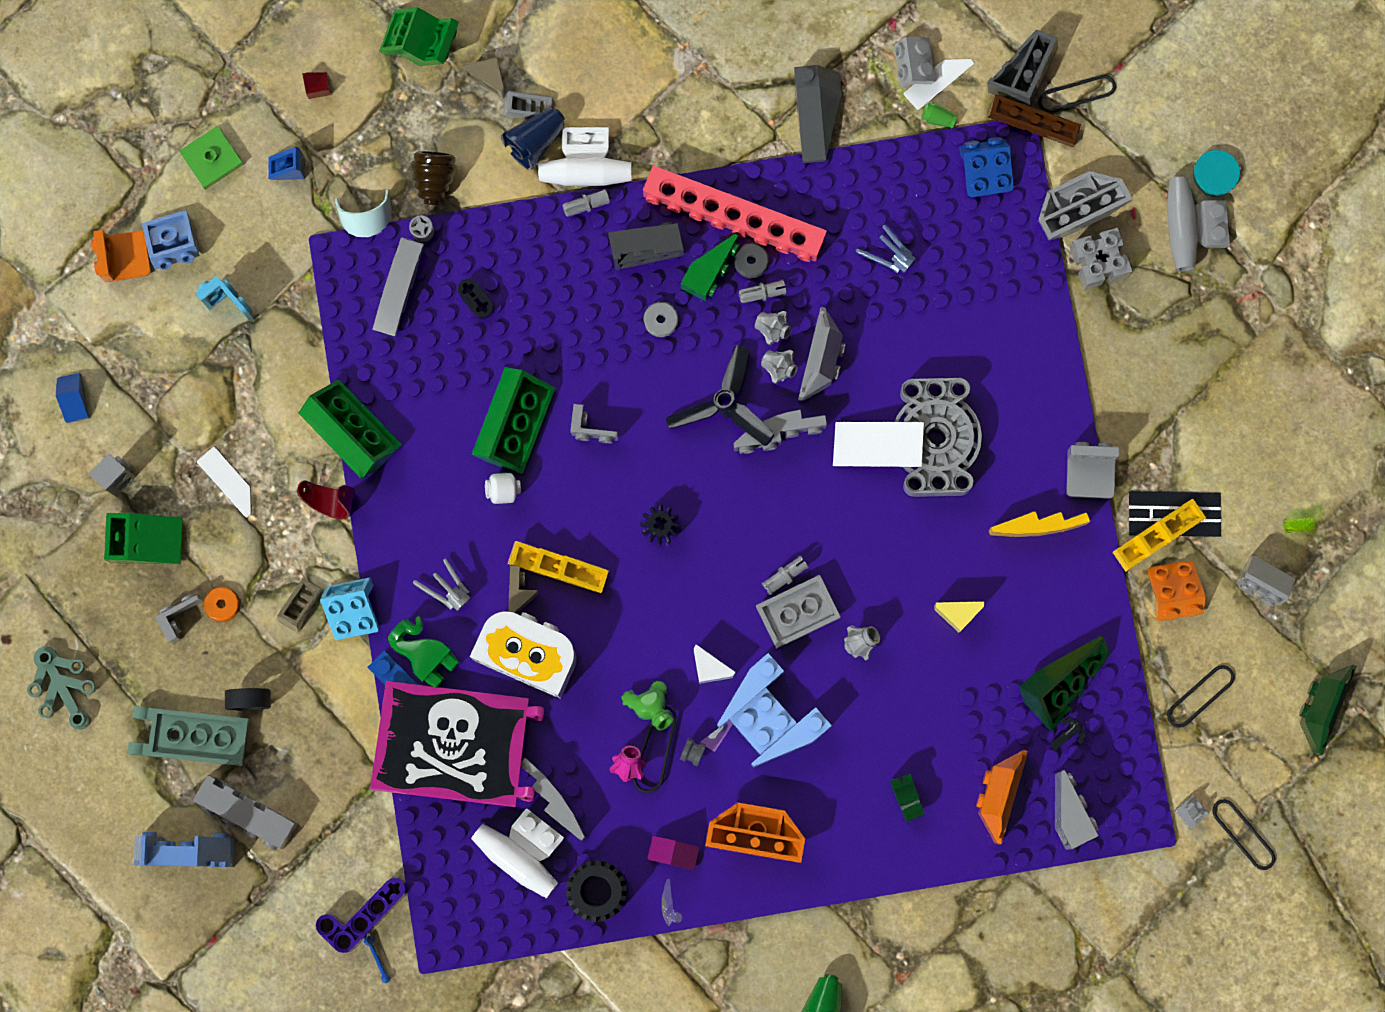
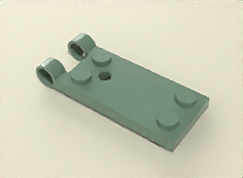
[127,706,250,766]

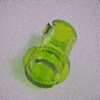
[1283,515,1315,534]

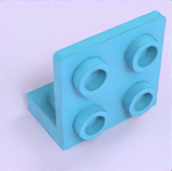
[320,578,379,640]

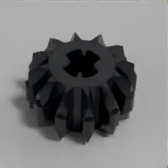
[640,505,681,546]

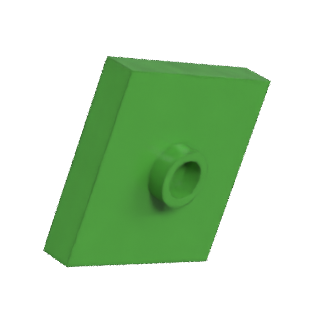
[179,126,244,190]

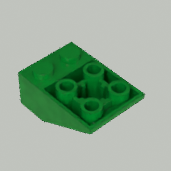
[104,513,183,564]

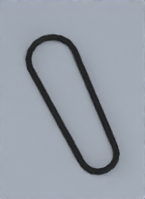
[633,706,677,793]

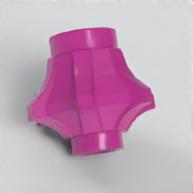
[610,746,646,782]

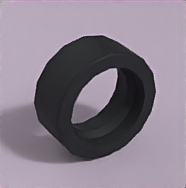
[225,688,271,711]

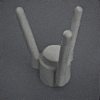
[413,559,471,611]

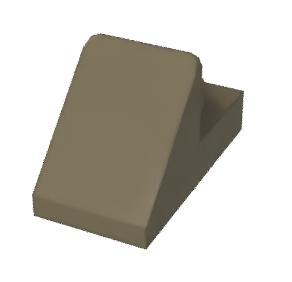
[509,566,539,614]

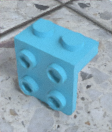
[195,276,253,322]

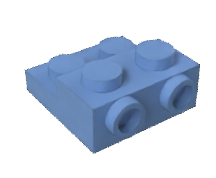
[142,210,200,270]

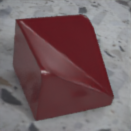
[302,72,331,99]

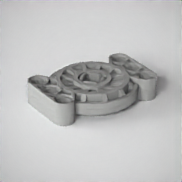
[895,378,982,497]

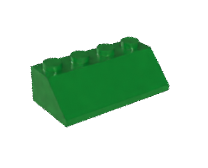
[472,367,555,474]
[298,379,402,479]

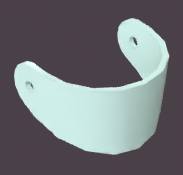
[335,189,392,237]

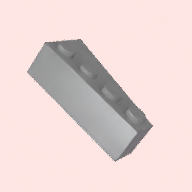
[193,775,298,851]

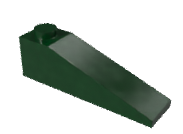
[1019,636,1110,731]

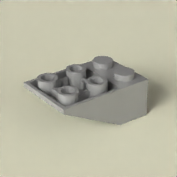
[1055,770,1099,850]

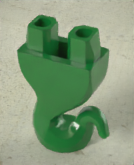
[388,616,460,688]

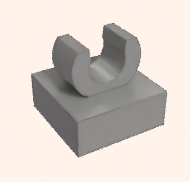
[1174,795,1209,829]

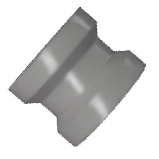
[409,215,434,242]

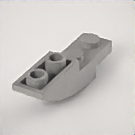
[734,410,827,454]

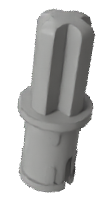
[563,189,610,217]
[739,280,786,303]

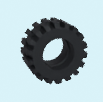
[566,860,628,922]

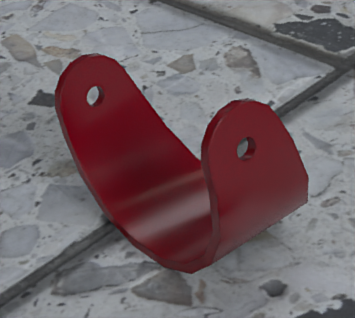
[297,480,356,520]

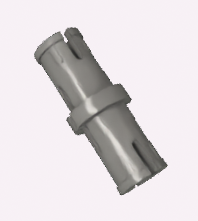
[761,556,809,595]

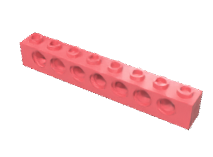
[643,165,827,262]

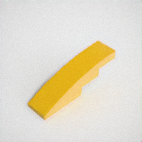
[1113,499,1206,571]
[989,511,1090,537]
[508,541,609,593]

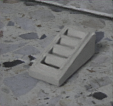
[503,91,553,119]

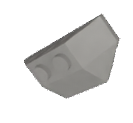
[1038,171,1132,240]
[798,307,845,402]

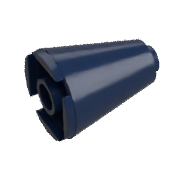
[501,108,565,170]

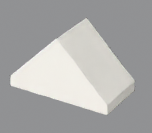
[694,645,735,684]

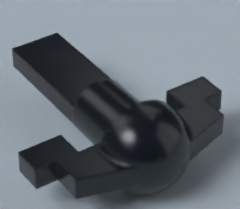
[1049,716,1086,751]

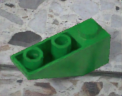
[681,234,740,301]

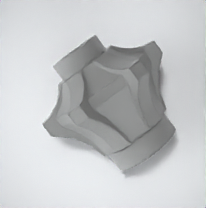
[755,311,791,345]
[761,350,798,384]
[844,625,880,660]

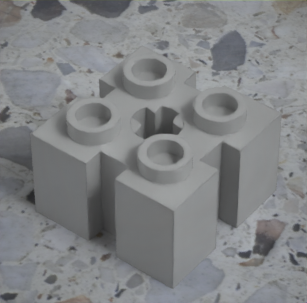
[1069,228,1132,291]

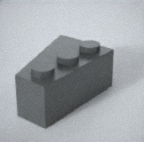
[987,30,1058,106]
[608,222,684,270]

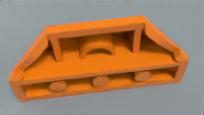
[976,750,1028,845]
[705,802,805,863]

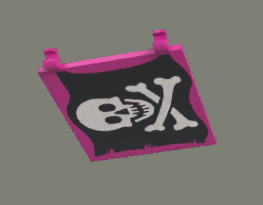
[370,681,544,807]

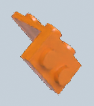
[91,230,151,283]
[1148,561,1206,622]

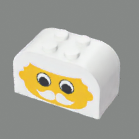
[470,612,576,699]

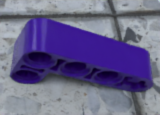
[315,878,407,953]

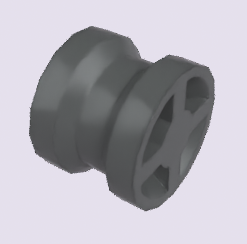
[680,738,706,767]

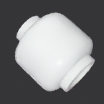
[485,473,521,504]

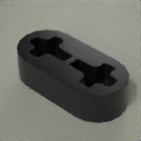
[458,279,494,319]

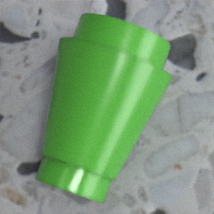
[921,102,957,128]

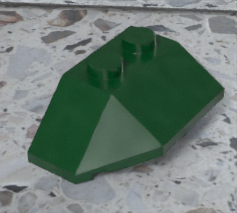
[1299,665,1357,756]

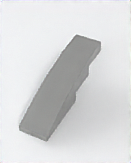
[373,237,424,336]
[520,758,586,841]

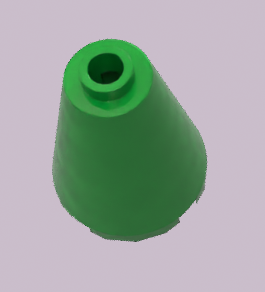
[801,974,842,1012]

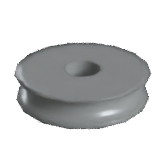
[644,302,678,337]

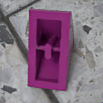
[647,836,699,870]

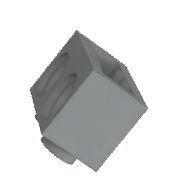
[89,454,136,497]

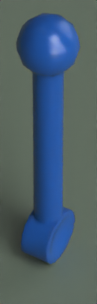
[364,936,390,983]

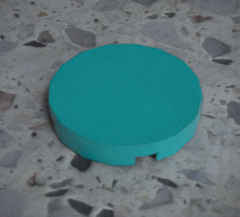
[1193,150,1240,197]

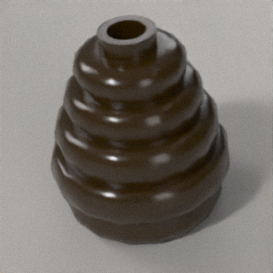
[411,151,457,205]

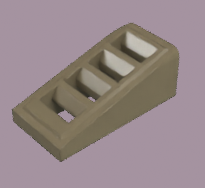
[277,578,323,633]

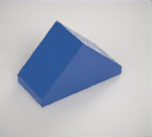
[268,147,305,180]
[55,373,89,423]

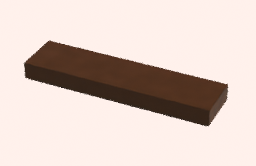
[988,94,1081,147]

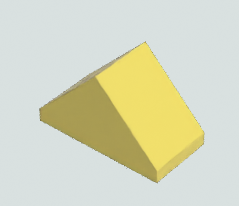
[934,602,984,633]

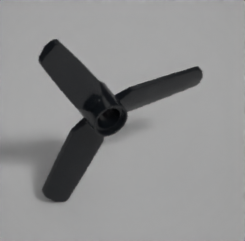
[666,346,774,446]

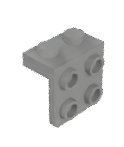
[1066,442,1119,498]

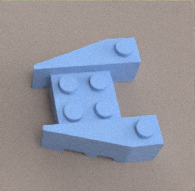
[717,653,832,768]

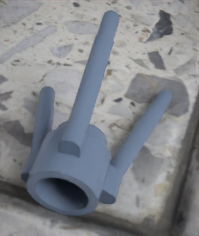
[856,225,916,273]

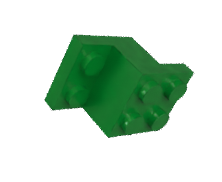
[379,7,459,66]

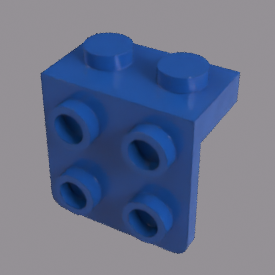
[959,137,1013,197]

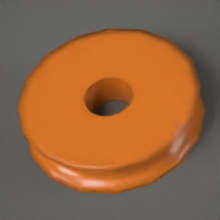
[204,587,240,622]

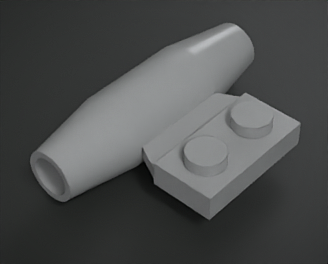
[1167,177,1230,271]

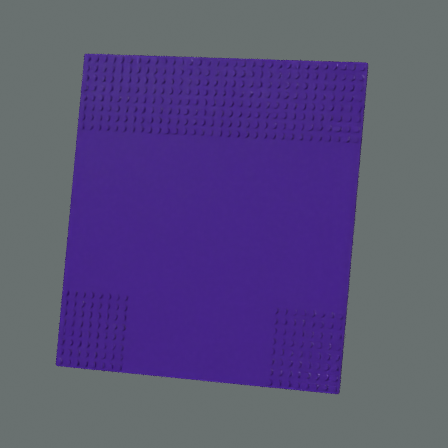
[309,121,1176,974]

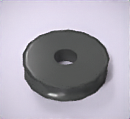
[734,243,769,278]

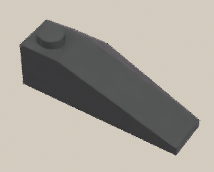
[794,65,842,163]

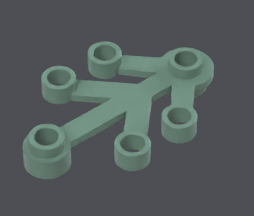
[27,646,96,730]

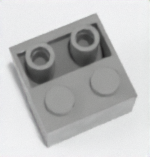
[1235,555,1295,606]

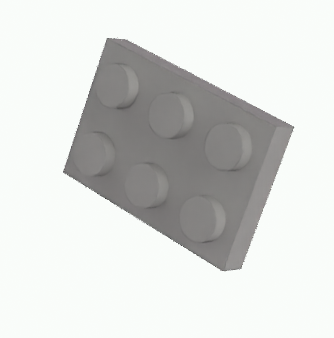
[756,575,841,649]

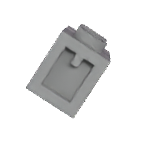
[571,404,619,443]
[155,594,204,644]

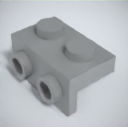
[894,37,936,88]

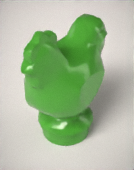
[621,681,673,730]

